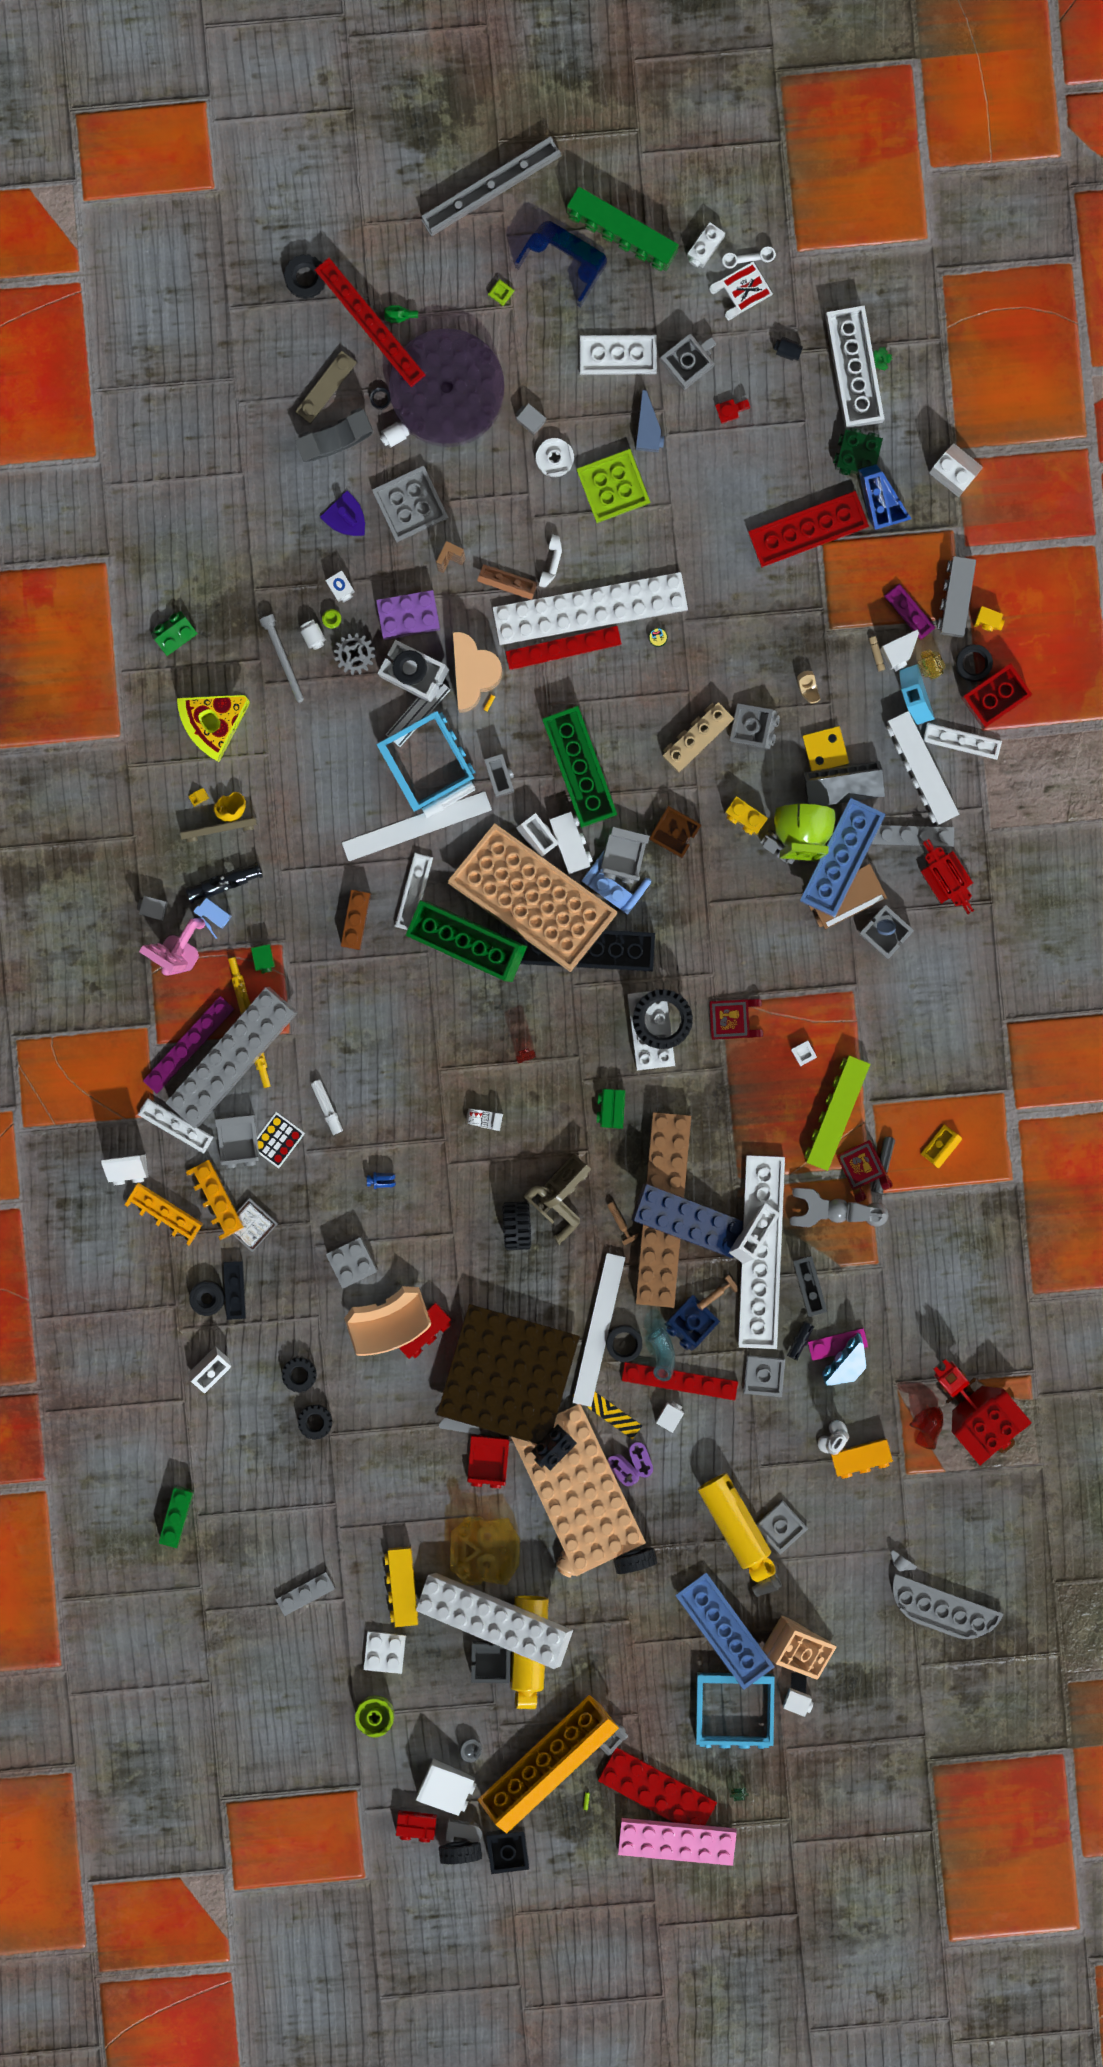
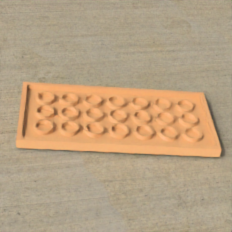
[448,823,617,972]
[511,1404,646,1576]

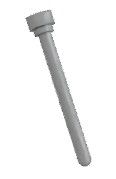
[259,614,304,703]

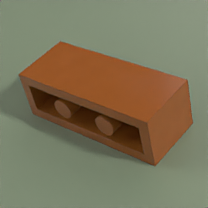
[341,890,371,950]

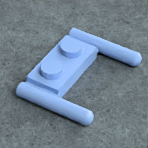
[582,849,651,915]

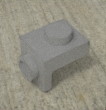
[600,1724,628,1756]

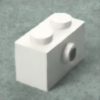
[517,813,559,857]

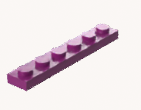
[143,996,235,1094]

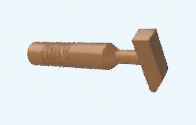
[607,1202,639,1246]
[697,1275,737,1310]

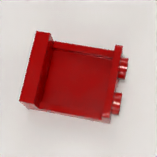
[467,1435,510,1489]

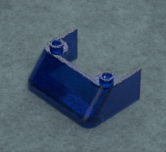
[515,221,607,308]

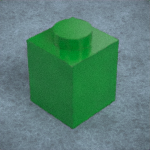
[251,944,276,974]

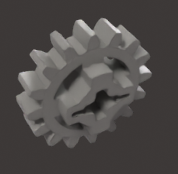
[334,633,376,675]

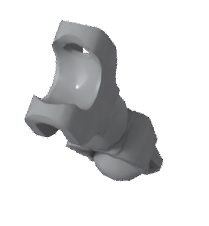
[789,1188,889,1227]

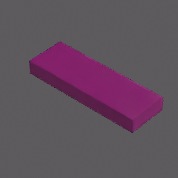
[884,584,935,641]

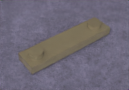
[295,351,357,424]
[180,817,258,843]

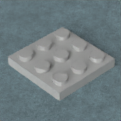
[372,466,448,543]

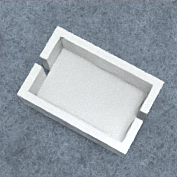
[377,640,449,703]

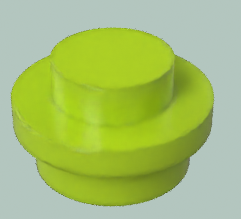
[322,609,341,629]

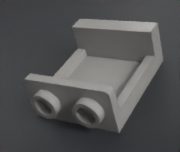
[599,827,650,884]
[215,1115,260,1169]

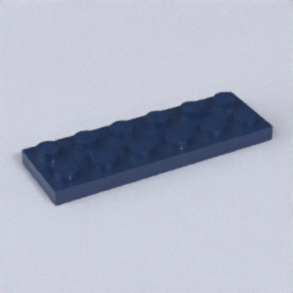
[631,1184,744,1258]

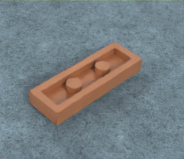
[477,564,538,600]

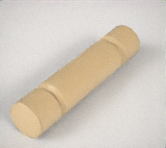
[869,636,886,672]

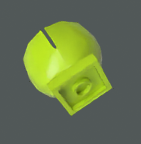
[774,804,835,861]

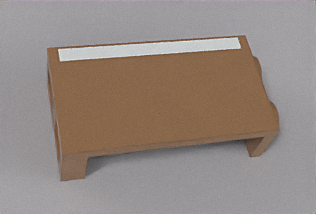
[808,864,887,930]

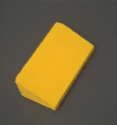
[921,1124,962,1168]

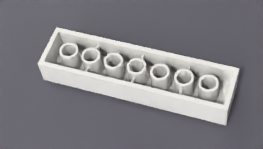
[416,1573,573,1669]

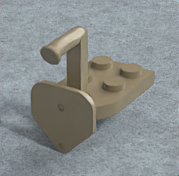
[523,1154,591,1245]

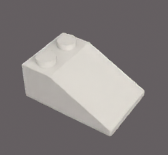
[101,1154,148,1185]

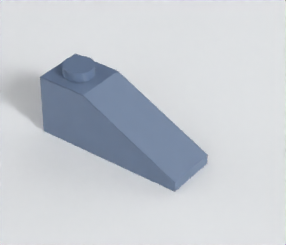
[636,390,664,453]

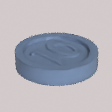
[877,919,896,935]

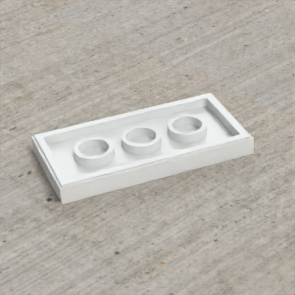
[580,335,657,375]

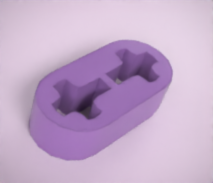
[629,1442,653,1478]
[607,1454,639,1486]

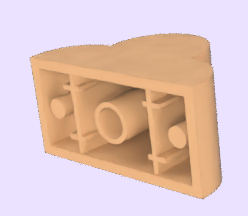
[453,632,502,713]
[762,1616,837,1680]

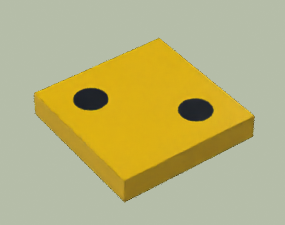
[802,726,849,771]

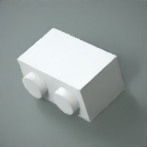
[189,1346,231,1394]

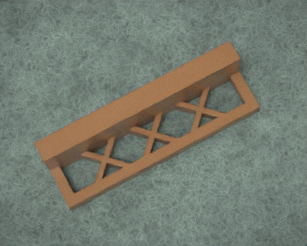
[436,541,466,574]

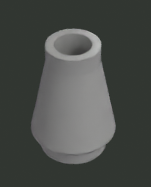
[752,1573,782,1597]

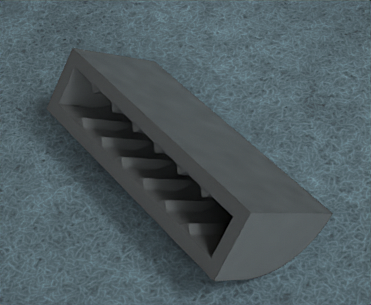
[804,761,885,806]

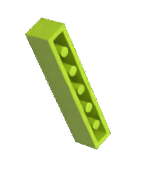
[804,1055,870,1171]

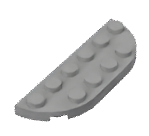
[892,1573,1003,1639]

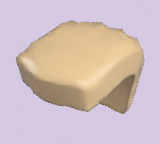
[797,671,820,703]

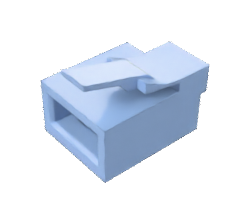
[193,898,232,939]

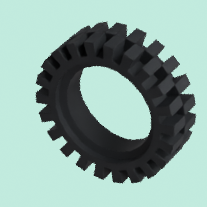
[633,989,693,1049]

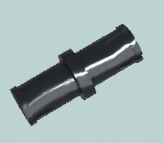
[787,1321,815,1361]

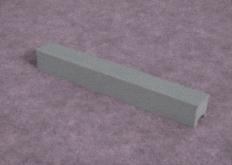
[421,136,562,237]

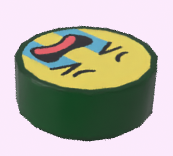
[649,628,668,647]

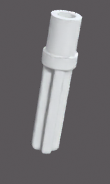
[421,781,475,818]
[311,1080,343,1135]

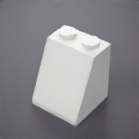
[929,443,983,497]
[416,1759,477,1816]

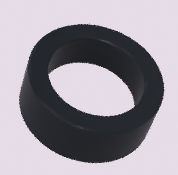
[370,388,391,410]

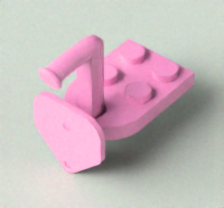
[139,918,205,976]

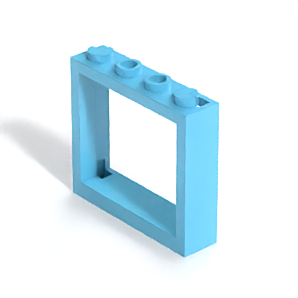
[376,710,476,812]
[696,1672,775,1749]

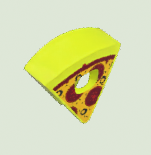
[177,695,250,762]

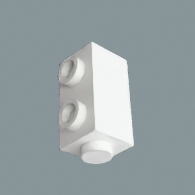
[687,222,725,268]

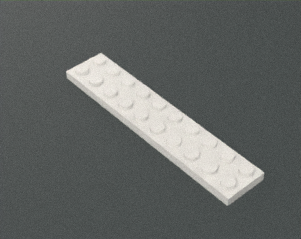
[493,572,688,645]
[738,1155,785,1349]

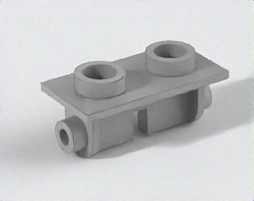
[760,830,795,865]

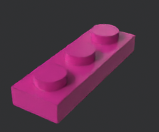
[808,1328,868,1361]

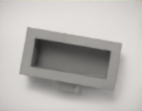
[484,754,514,798]

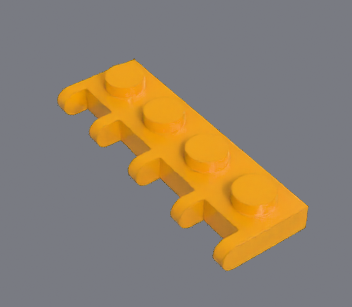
[186,1160,244,1240]
[125,1183,203,1246]

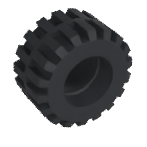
[502,1201,532,1251]

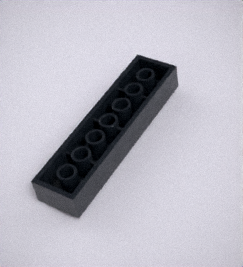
[501,924,655,972]

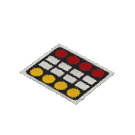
[257,1112,305,1168]

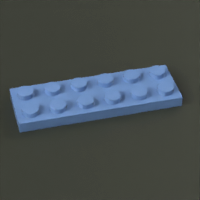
[800,798,885,918]
[675,1573,774,1690]

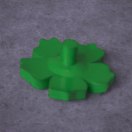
[873,347,893,371]

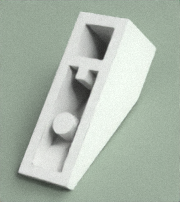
[729,1203,780,1264]

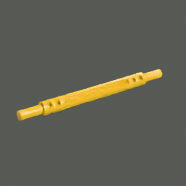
[228,957,271,1088]

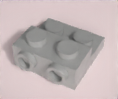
[730,703,780,749]

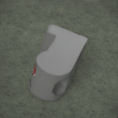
[445,1818,482,1842]

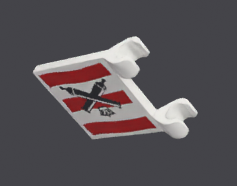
[709,262,773,320]

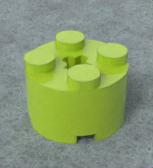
[355,1695,395,1737]

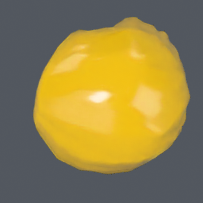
[214,792,246,822]

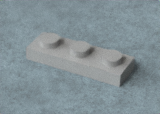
[275,1571,335,1616]

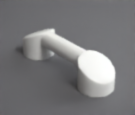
[722,247,776,269]
[539,534,562,588]

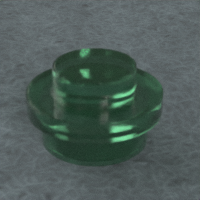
[730,1788,749,1801]

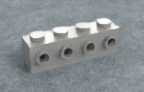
[937,556,976,638]

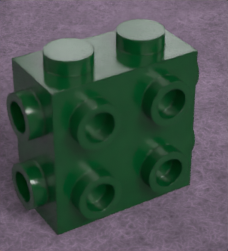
[833,428,883,478]

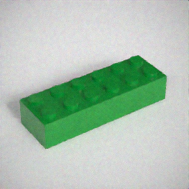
[567,187,679,271]
[542,706,618,829]
[405,900,527,982]

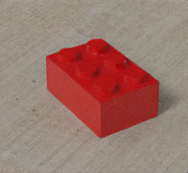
[961,663,1033,729]

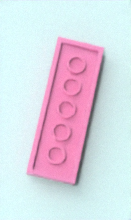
[618,1818,737,1866]

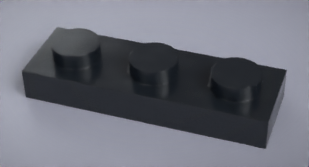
[223,1261,246,1320]

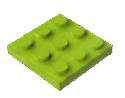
[576,449,650,524]

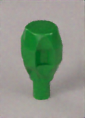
[384,305,418,323]

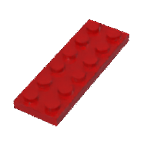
[748,491,869,568]
[598,1747,717,1826]

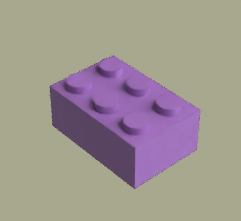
[376,590,440,640]

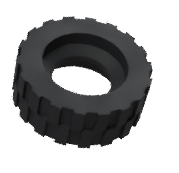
[284,254,326,299]
[613,1547,658,1574]
[438,1841,482,1865]

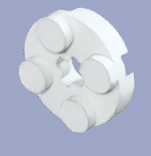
[536,438,574,477]

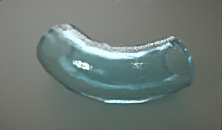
[648,1328,676,1381]

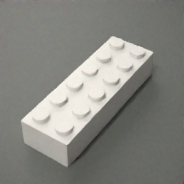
[825,306,884,429]

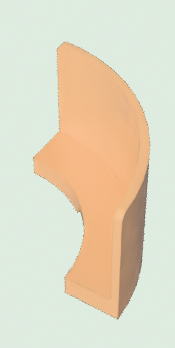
[344,1286,431,1356]

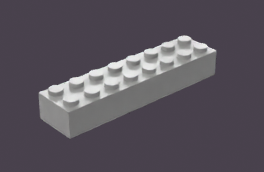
[166,987,298,1128]

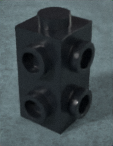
[531,1424,577,1471]

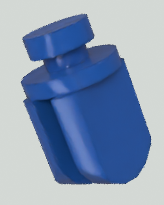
[367,1172,396,1189]

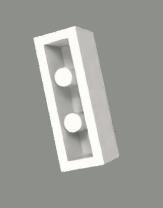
[549,812,593,874]

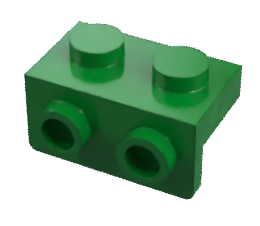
[150,611,198,656]

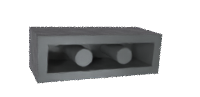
[792,1255,827,1317]

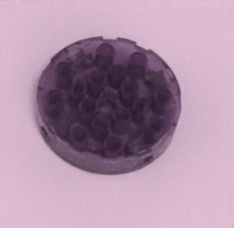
[389,328,505,447]

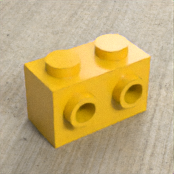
[725,796,768,835]

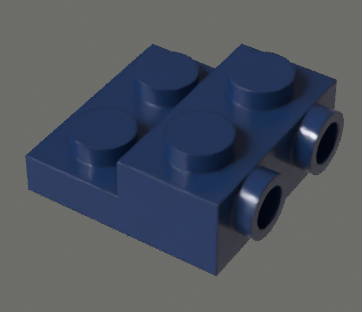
[664,1295,720,1351]

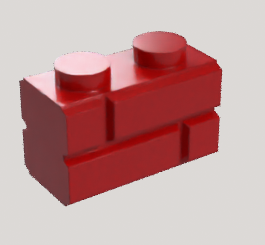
[396,1810,437,1843]

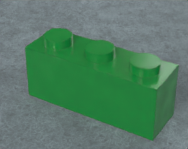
[159,1485,195,1548]

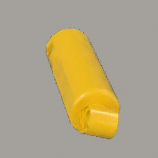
[697,1472,776,1582]
[510,1595,549,1709]

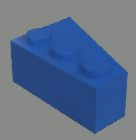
[859,464,911,530]

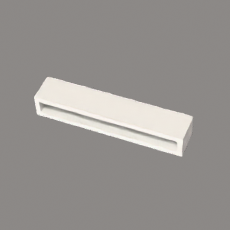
[885,711,960,825]

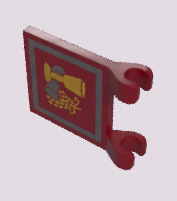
[710,999,763,1040]
[837,1140,893,1202]

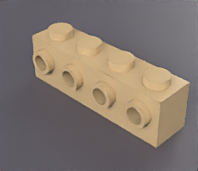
[663,702,734,773]

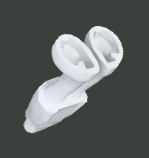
[817,1420,849,1455]

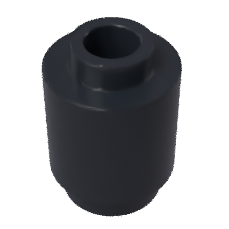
[773,337,803,361]

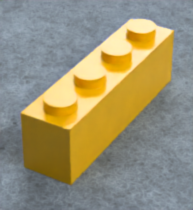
[385,1546,419,1627]

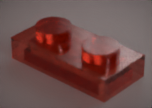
[516,1048,537,1064]

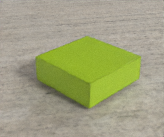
[488,279,515,307]

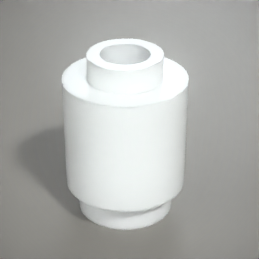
[380,422,410,448]
[300,620,326,650]

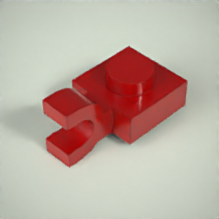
[715,399,750,424]

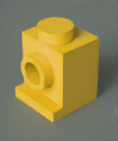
[974,606,1005,632]

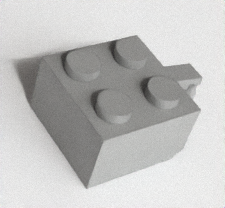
[660,334,716,391]

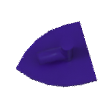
[320,491,365,536]

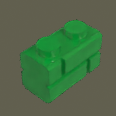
[596,1089,626,1129]

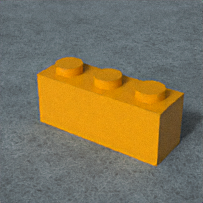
[830,1438,893,1479]

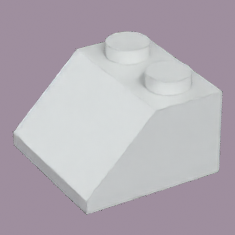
[880,629,919,672]

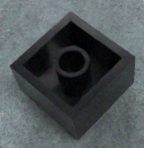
[486,1827,530,1874]

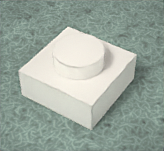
[791,1040,817,1066]

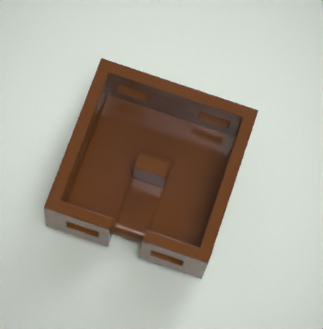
[649,806,701,859]

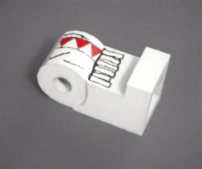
[466,1108,503,1131]

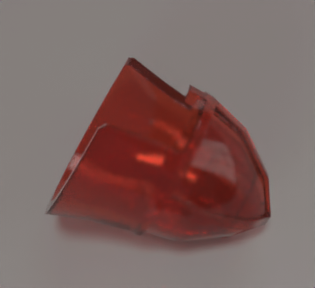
[909,1406,944,1450]

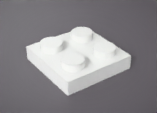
[364,1631,406,1674]

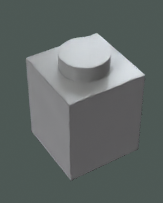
[516,403,546,435]
[137,896,168,921]

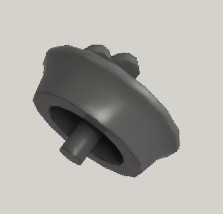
[460,1739,482,1763]

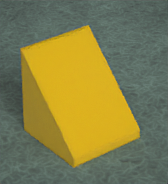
[188,788,209,807]

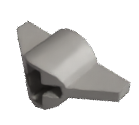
[890,1550,917,1571]

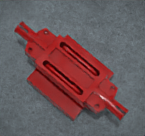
[920,839,974,915]

